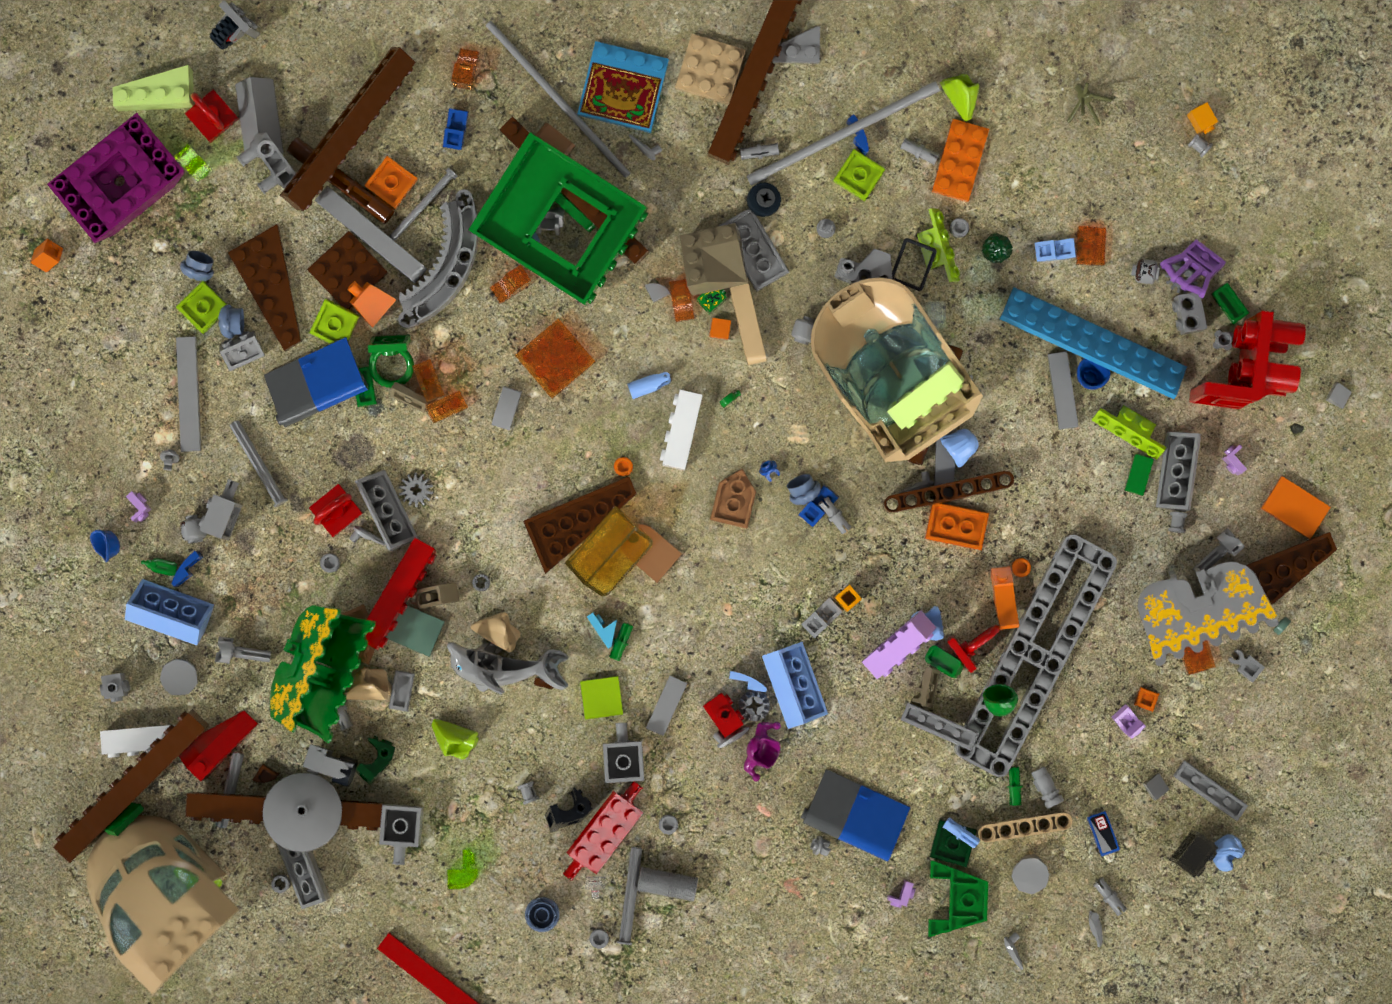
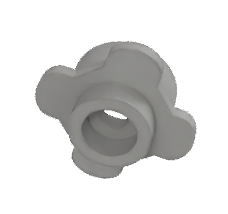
[1213,330,1233,351]

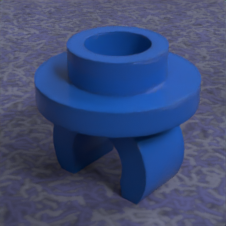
[759,460,780,482]

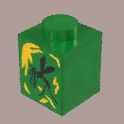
[697,289,727,315]

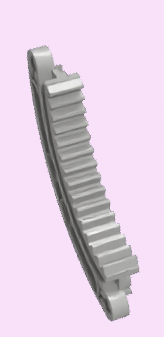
[398,189,479,329]

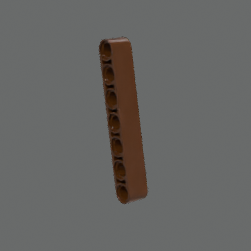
[883,471,1014,514]

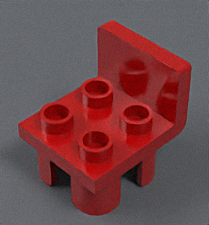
[1189,311,1306,409]

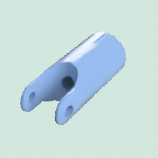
[627,372,671,399]

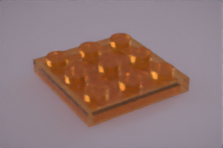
[515,318,596,399]

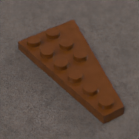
[228,224,302,351]
[523,477,637,574]
[1243,532,1337,628]

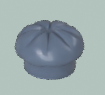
[180,250,214,281]
[218,304,244,339]
[786,474,821,505]
[525,897,560,932]

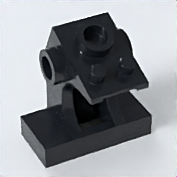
[545,787,593,833]

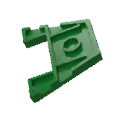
[927,860,988,937]

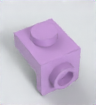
[1222,444,1247,475]
[126,491,151,522]
[1111,704,1146,739]
[887,880,915,908]

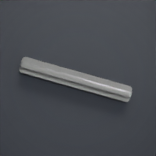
[216,752,244,828]

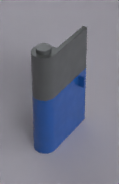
[264,337,369,428]
[801,769,911,861]

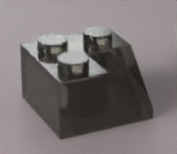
[1169,830,1218,878]

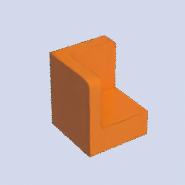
[30,239,63,272]

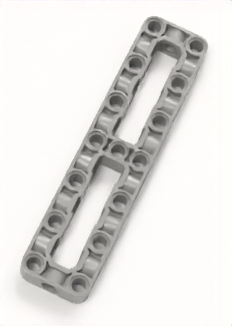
[954,535,1117,777]

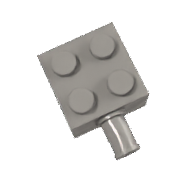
[199,479,243,541]
[603,723,644,783]
[379,804,424,865]

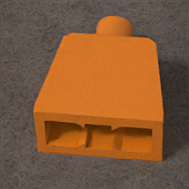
[347,281,396,327]

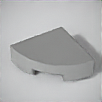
[645,283,670,303]

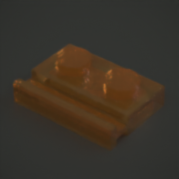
[1076,226,1106,266]
[1182,640,1215,675]

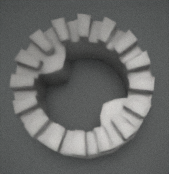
[472,574,490,591]
[271,875,290,893]

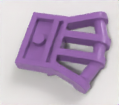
[1160,239,1226,298]

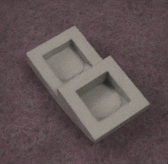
[491,386,522,431]
[801,596,843,638]

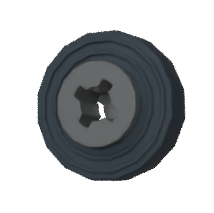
[747,182,781,217]

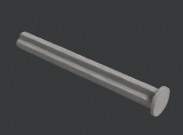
[230,420,288,508]
[617,847,642,945]

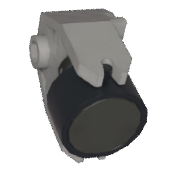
[303,744,358,787]

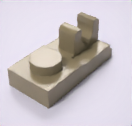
[390,382,431,413]
[912,667,940,708]

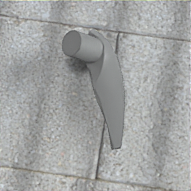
[629,134,662,160]
[899,471,934,493]
[349,526,386,545]
[713,727,749,748]
[1089,910,1102,947]
[1004,932,1024,970]

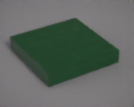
[929,819,977,867]

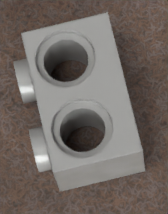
[1172,293,1208,335]

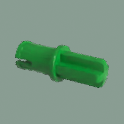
[609,623,633,661]
[1007,766,1023,806]

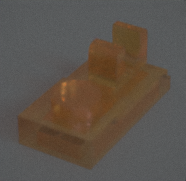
[425,390,468,424]

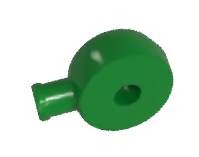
[719,390,741,408]

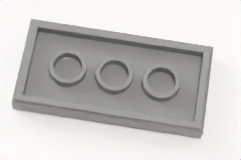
[718,208,789,292]

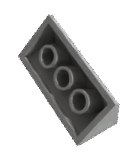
[235,77,284,158]
[1156,432,1201,512]
[355,470,418,551]
[277,843,330,909]

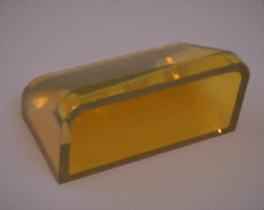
[565,506,653,596]

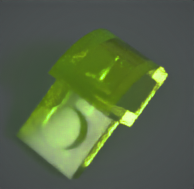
[174,143,212,182]
[447,848,480,889]

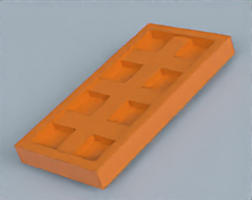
[932,119,989,202]

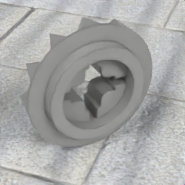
[739,690,770,721]

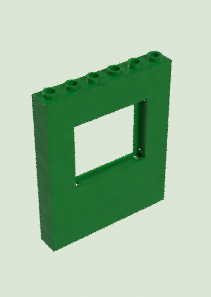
[468,132,649,306]

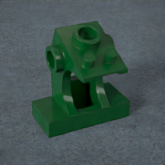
[356,736,395,785]

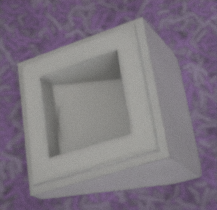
[1326,382,1352,409]
[1143,773,1170,801]

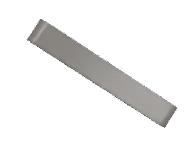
[315,186,427,284]

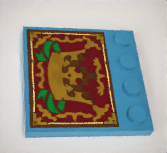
[577,41,669,133]

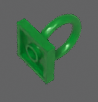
[368,334,414,388]

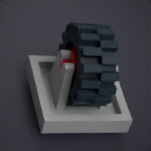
[209,0,260,50]

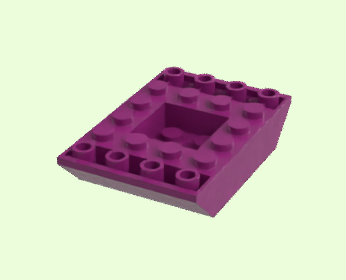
[47,113,185,243]

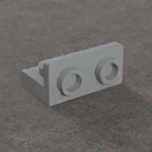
[219,331,265,371]

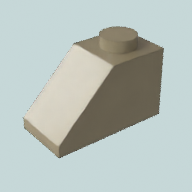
[415,583,460,609]

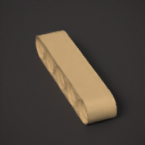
[729,279,767,366]
[976,811,1072,842]

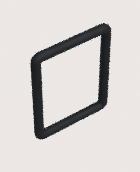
[892,238,937,291]

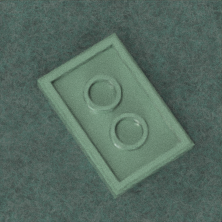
[386,606,445,657]

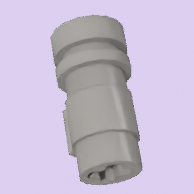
[1031,766,1064,809]

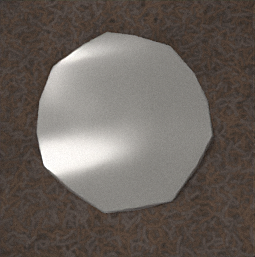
[160,659,198,695]
[1011,854,1049,894]

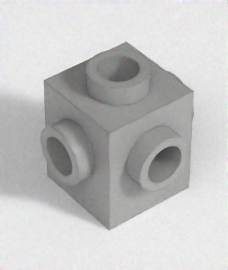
[100,673,130,702]

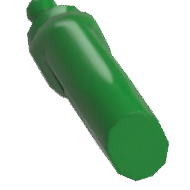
[141,558,178,576]

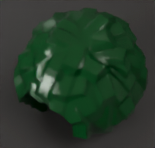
[981,233,1013,263]

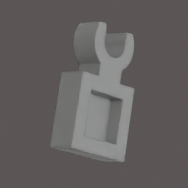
[1228,649,1265,682]

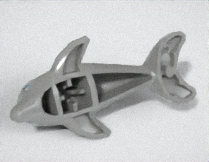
[447,642,568,694]

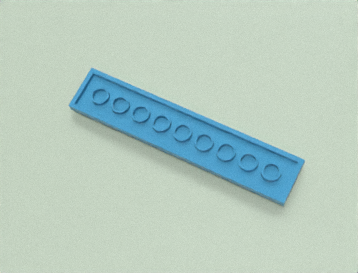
[1000,287,1187,399]

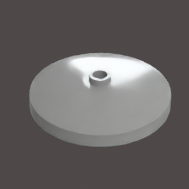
[263,773,342,852]

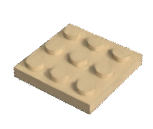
[675,34,746,105]

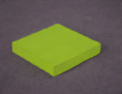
[833,149,886,202]
[176,281,227,335]
[309,298,360,344]
[580,676,623,720]

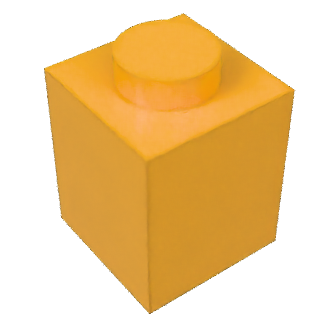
[1187,102,1218,134]
[834,584,862,612]

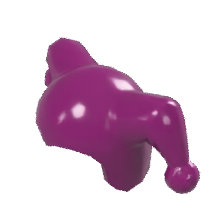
[744,722,781,782]

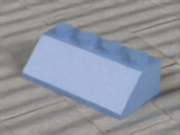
[125,579,214,645]
[762,642,828,729]

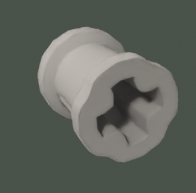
[1187,133,1213,158]
[1168,512,1188,533]
[517,781,540,805]

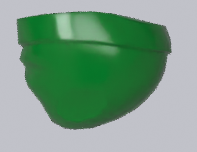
[983,684,1018,716]

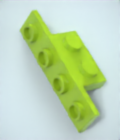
[917,208,960,282]
[1092,405,1166,460]

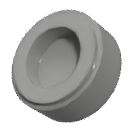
[949,218,969,238]
[320,553,340,573]
[659,815,678,834]
[590,928,609,949]

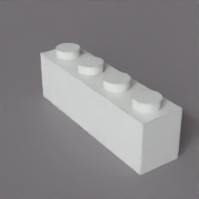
[660,390,702,471]
[100,725,175,758]

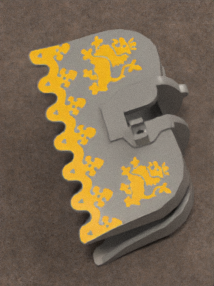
[1138,562,1279,666]

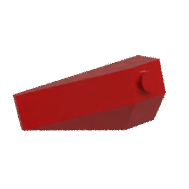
[178,710,258,781]

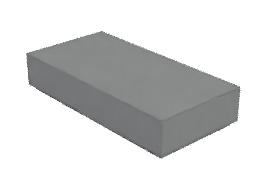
[389,670,415,712]

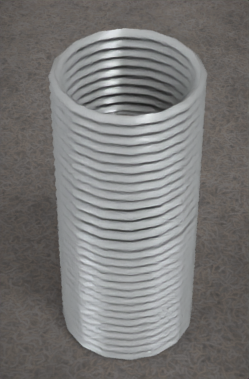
[637,867,698,902]

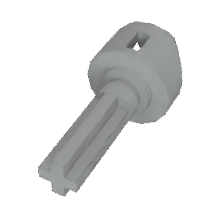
[1193,528,1245,571]
[215,636,271,664]

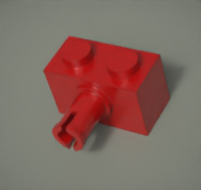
[703,693,744,738]

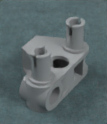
[236,132,296,194]
[834,249,892,284]

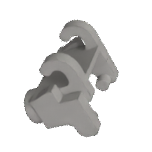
[536,207,565,235]

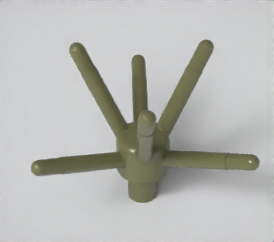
[1067,82,1113,125]

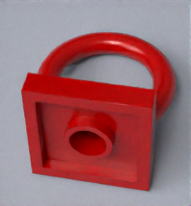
[184,89,239,143]
[309,484,363,538]
[947,625,1000,673]

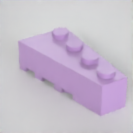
[862,610,936,679]

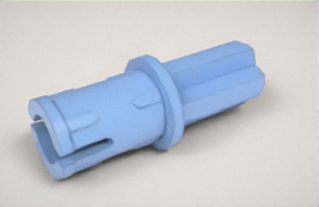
[943,817,980,848]

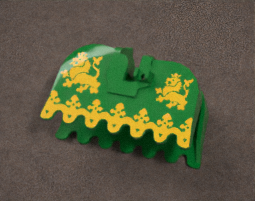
[269,605,376,743]

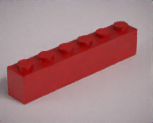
[366,538,437,651]

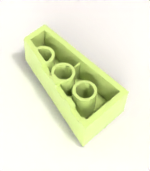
[112,65,194,111]
[887,361,964,430]

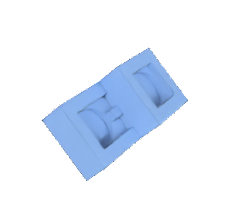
[1035,238,1077,262]
[729,671,767,692]

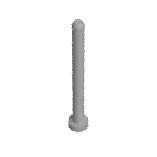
[390,167,458,241]

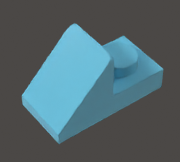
[587,613,617,649]

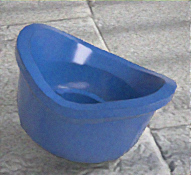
[1077,359,1110,390]
[90,529,120,563]

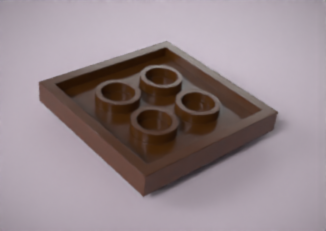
[307,231,388,310]

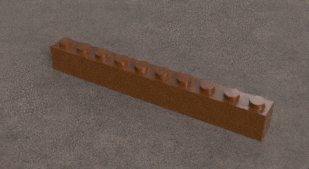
[708,0,803,165]
[280,47,416,211]
[499,116,650,266]
[53,709,209,863]
[185,792,384,831]

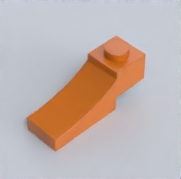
[990,566,1019,630]

